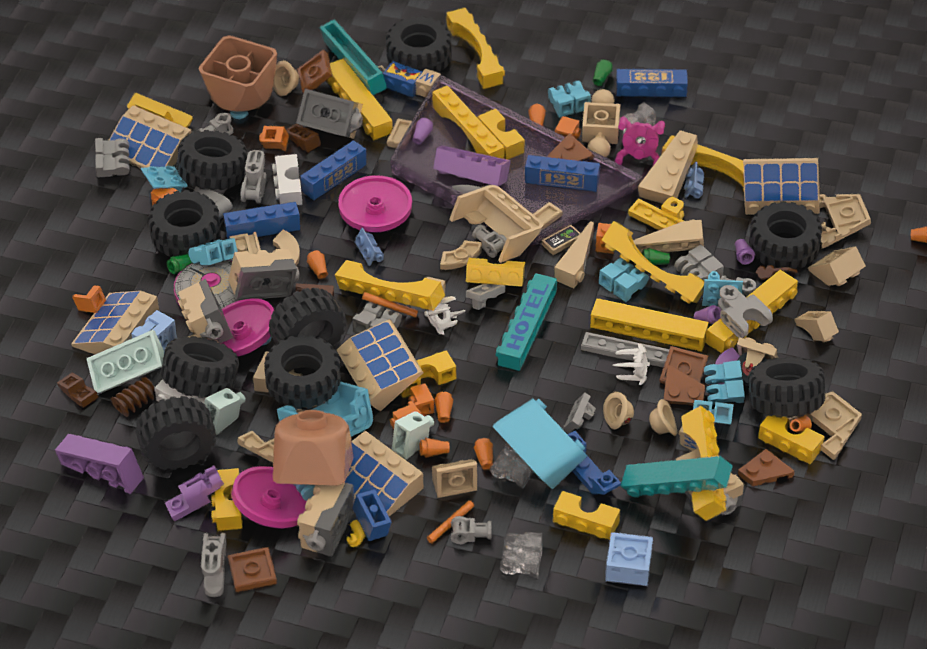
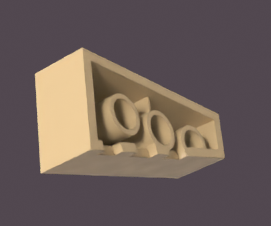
[638,131,698,206]

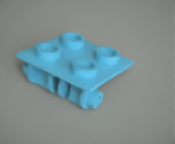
[141,166,188,192]
[702,271,743,306]

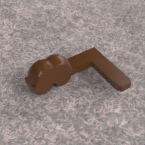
[756,265,797,280]

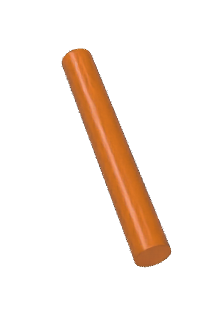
[362,292,418,318]
[427,501,474,543]

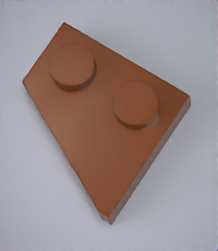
[547,133,595,161]
[664,365,705,406]
[738,449,794,486]

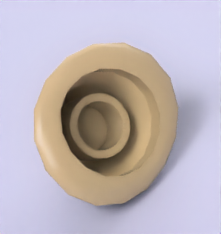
[273,61,299,96]
[603,392,634,429]
[649,399,677,436]

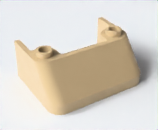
[449,185,543,263]

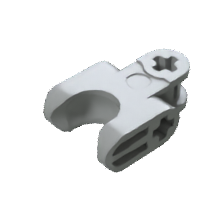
[241,150,267,203]
[718,285,773,338]
[201,533,226,597]

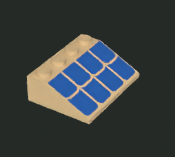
[109,106,191,168]
[743,158,820,215]
[71,291,159,355]
[337,319,423,411]
[345,431,424,516]

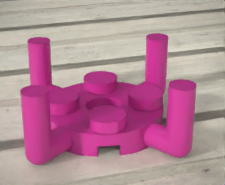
[615,117,665,166]

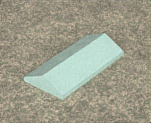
[86,330,164,394]

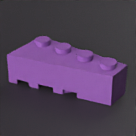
[433,146,511,186]
[55,434,144,494]

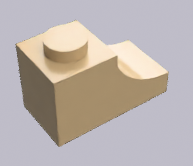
[794,311,839,342]

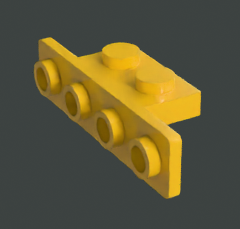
[127,93,193,128]

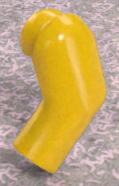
[347,520,365,547]

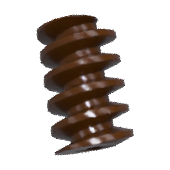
[111,377,155,417]

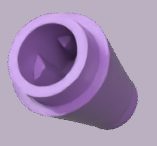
[412,118,433,145]
[735,239,755,264]
[694,305,722,324]

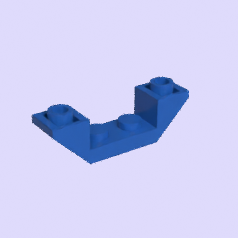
[567,431,621,494]

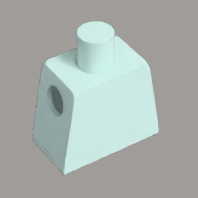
[205,388,246,435]
[392,411,434,460]

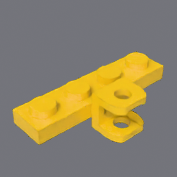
[628,197,684,230]

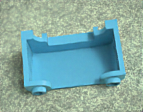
[277,382,373,437]
[493,399,587,489]

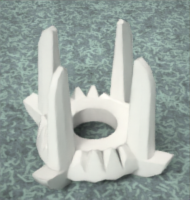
[424,296,465,335]
[613,344,650,385]

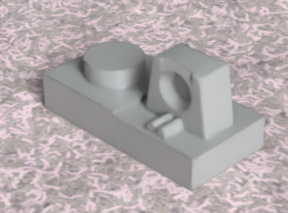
[466,284,505,310]
[563,393,596,433]

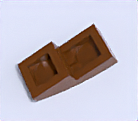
[57,373,98,408]

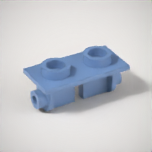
[684,162,704,198]
[355,228,384,266]

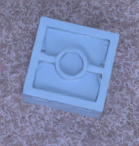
[131,310,177,353]
[606,532,653,586]

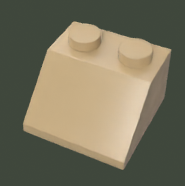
[808,246,866,286]
[432,459,477,498]

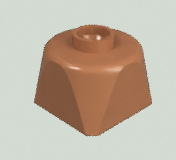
[199,36,277,112]
[273,410,353,485]

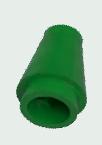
[592,60,613,86]
[642,248,670,265]
[167,254,192,274]

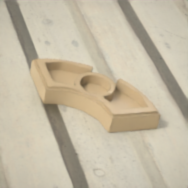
[273,230,300,266]
[440,240,482,270]

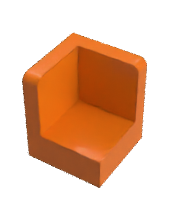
[72,286,106,313]

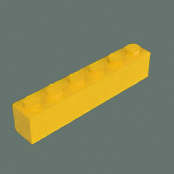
[326,59,393,140]
[705,270,798,353]
[590,299,709,351]

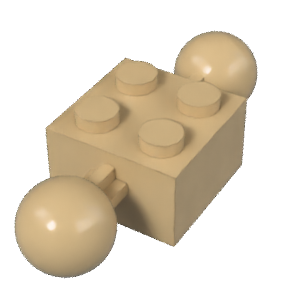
[582,89,620,160]

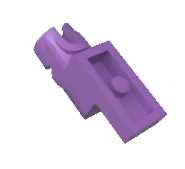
[165,466,224,521]

